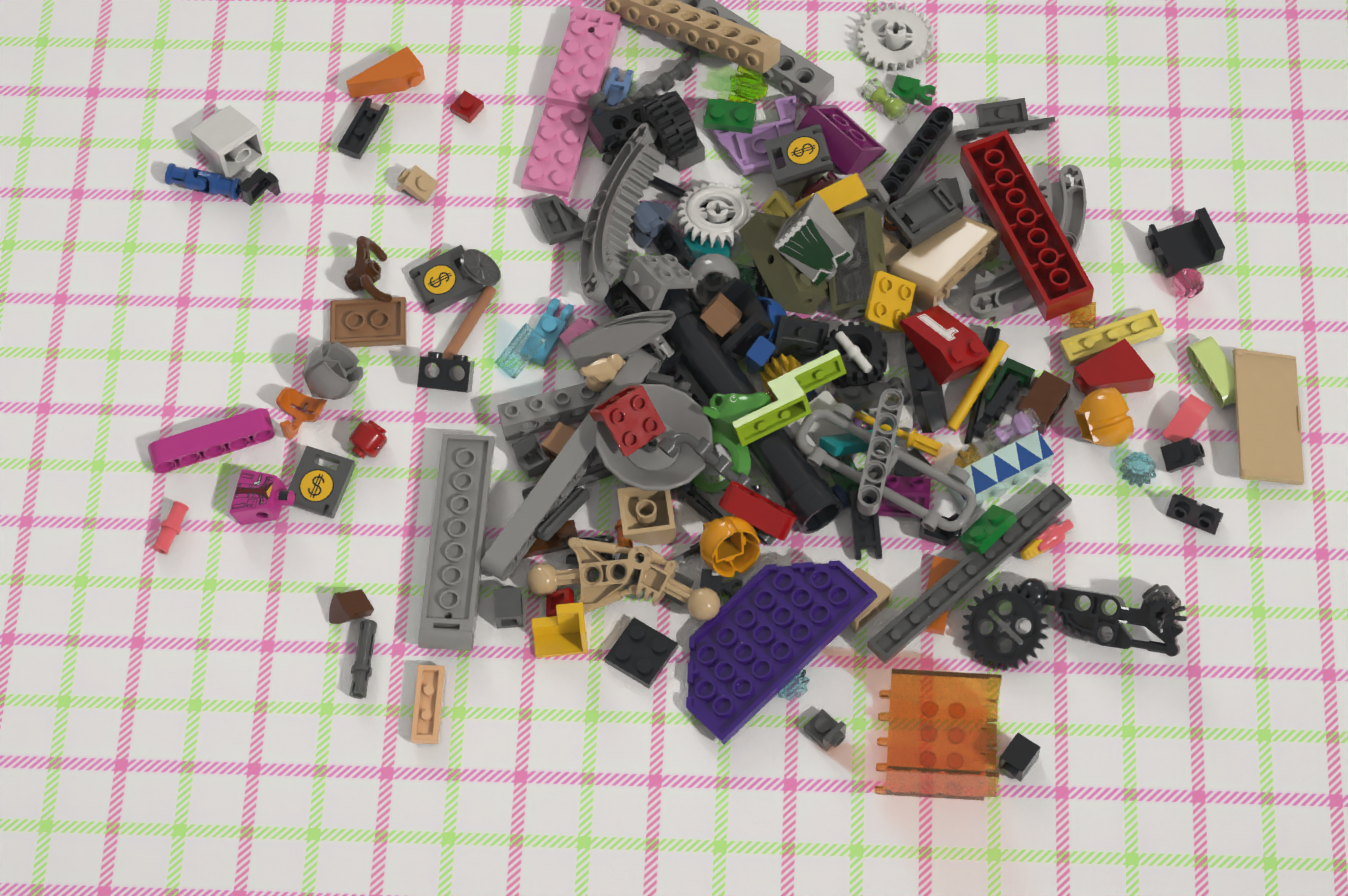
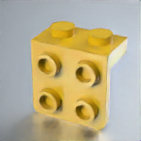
[865,271,916,333]

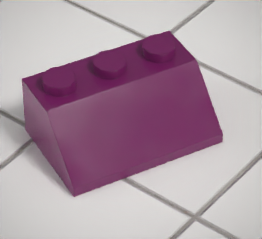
[796,105,887,175]

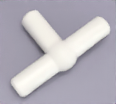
[835,331,872,373]

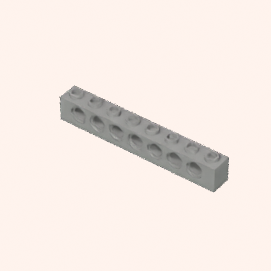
[678,0,834,106]

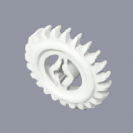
[855,2,935,71]
[676,182,758,248]

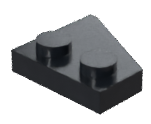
[769,315,830,363]

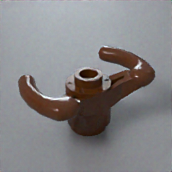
[344,236,392,303]

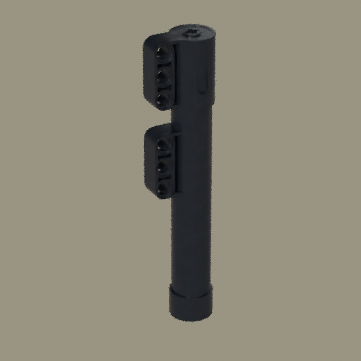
[604,280,843,534]

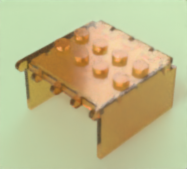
[874,669,1002,801]

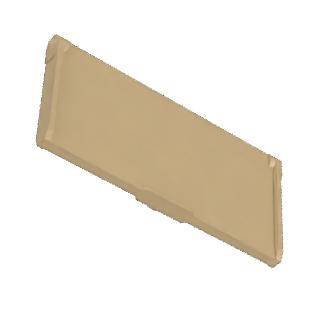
[1232,348,1304,485]

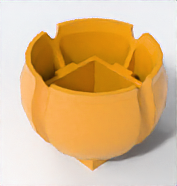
[1074,387,1134,447]
[699,515,761,577]

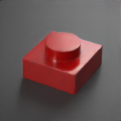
[450,90,484,124]
[546,587,574,617]

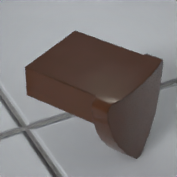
[329,589,374,624]

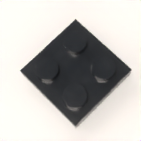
[604,617,679,688]

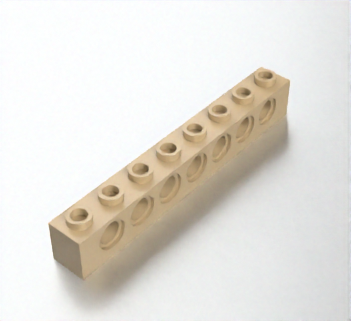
[605,0,781,74]

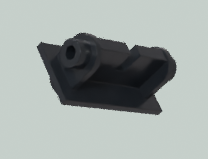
[1166,493,1224,535]

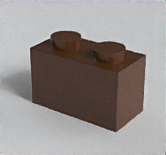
[1015,370,1071,435]

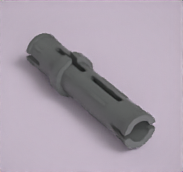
[349,619,378,699]

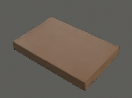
[330,297,407,348]

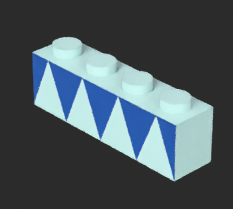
[947,430,1054,510]

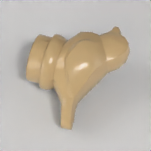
[580,354,625,392]

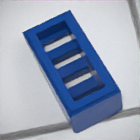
[746,336,776,375]

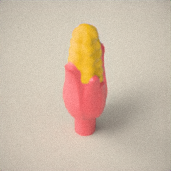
[1020,519,1074,560]

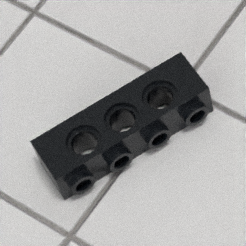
[587,91,690,154]

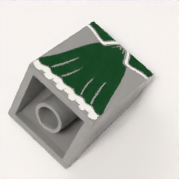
[772,193,856,286]

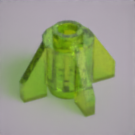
[728,64,768,104]

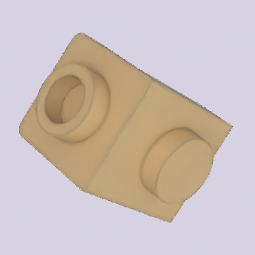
[396,165,439,204]

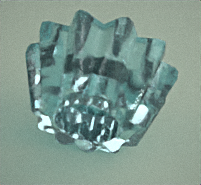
[1119,451,1157,487]
[778,669,810,701]

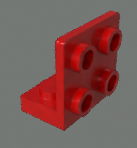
[589,385,666,457]

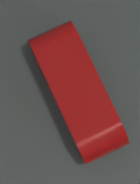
[718,481,798,541]

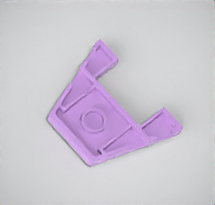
[703,95,797,175]

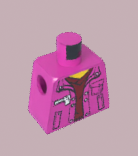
[229,469,295,525]

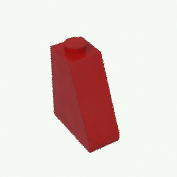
[1072,338,1155,396]

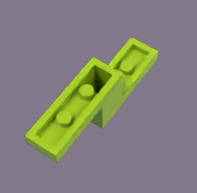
[732,349,846,447]

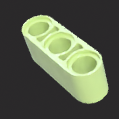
[1186,336,1236,408]

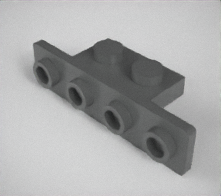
[955,98,1056,142]

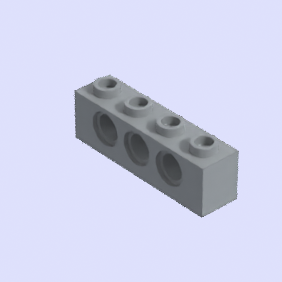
[497,383,601,441]

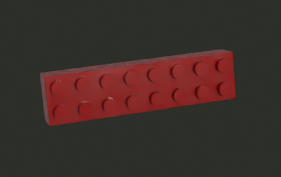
[960,130,1094,321]

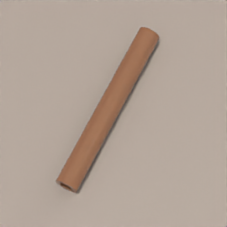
[436,286,497,368]

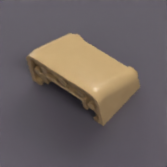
[887,216,1001,311]

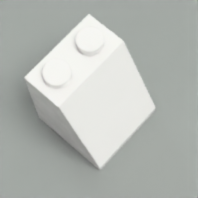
[190,105,267,179]

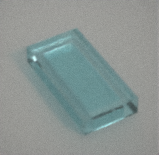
[494,323,546,379]

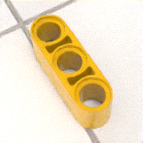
[794,173,868,213]

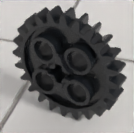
[962,583,1050,671]

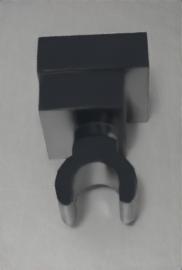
[700,569,743,598]

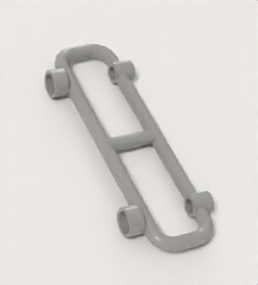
[795,403,977,532]

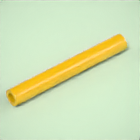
[946,340,1009,432]

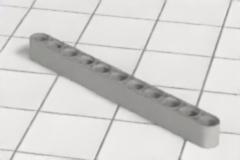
[480,348,662,581]

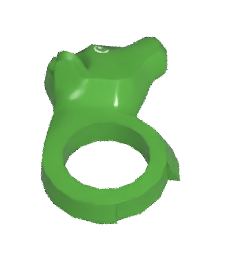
[691,392,771,495]

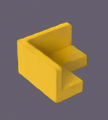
[531,602,588,658]

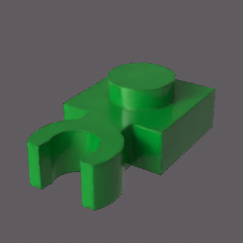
[890,74,936,106]

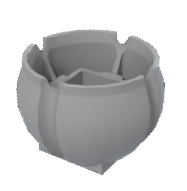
[302,341,363,400]

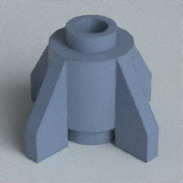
[631,201,673,249]

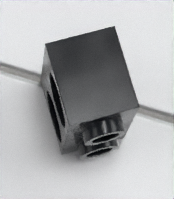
[417,351,475,393]

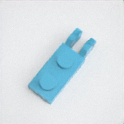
[521,298,574,366]

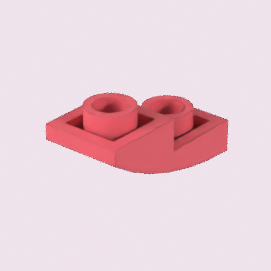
[1162,394,1213,443]

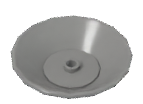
[595,384,713,491]

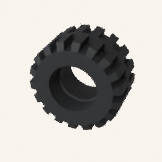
[640,92,698,161]
[823,321,888,388]

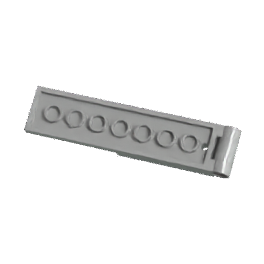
[418,434,495,651]

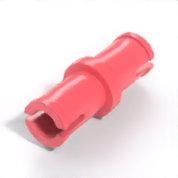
[152,501,189,555]

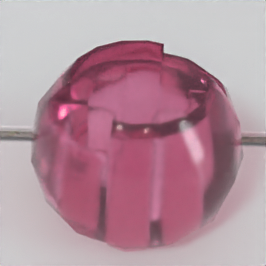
[1172,268,1204,299]

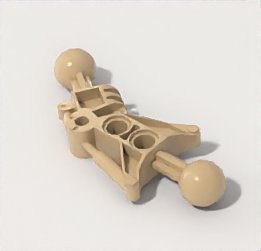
[526,537,721,621]

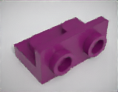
[878,475,931,518]

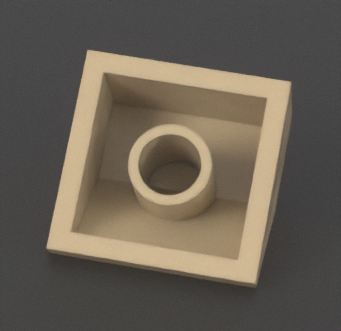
[617,486,677,546]

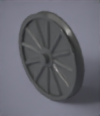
[460,249,501,286]

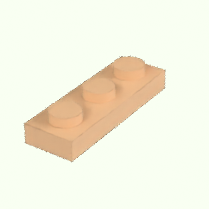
[411,665,446,744]

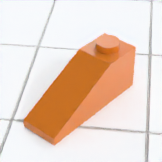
[346,46,425,98]

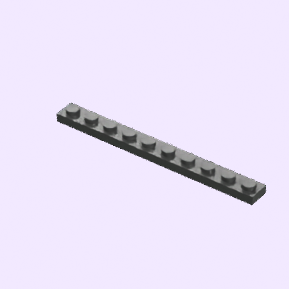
[867,482,1072,664]

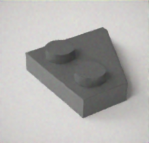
[532,195,586,245]

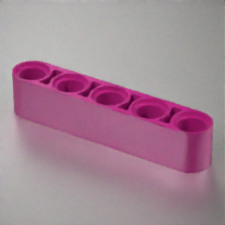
[148,408,275,473]

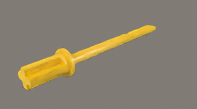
[854,411,943,458]

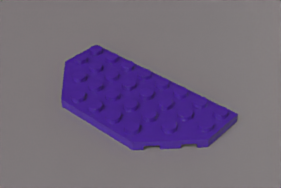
[686,560,878,745]

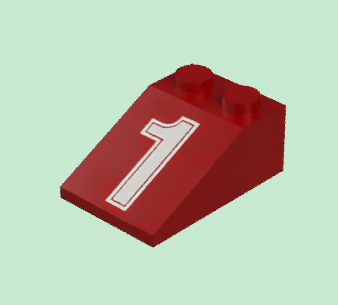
[899,305,991,386]

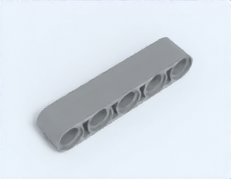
[857,388,904,516]

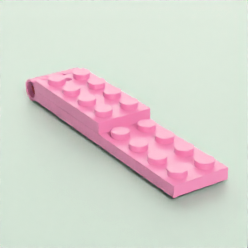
[521,6,623,198]

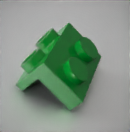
[704,98,757,134]
[958,505,1017,556]

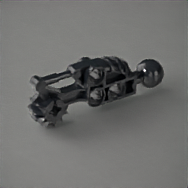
[1018,578,1187,657]

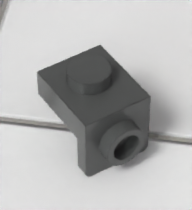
[511,434,551,478]

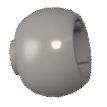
[687,254,741,306]

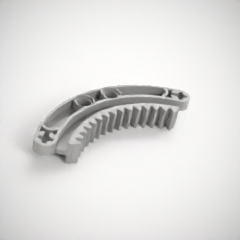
[579,123,666,303]
[969,165,1087,322]

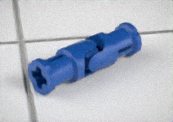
[165,163,242,200]

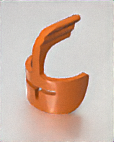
[276,387,328,440]

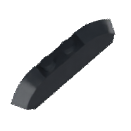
[904,333,948,433]

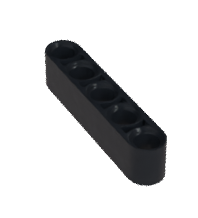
[881,106,953,205]

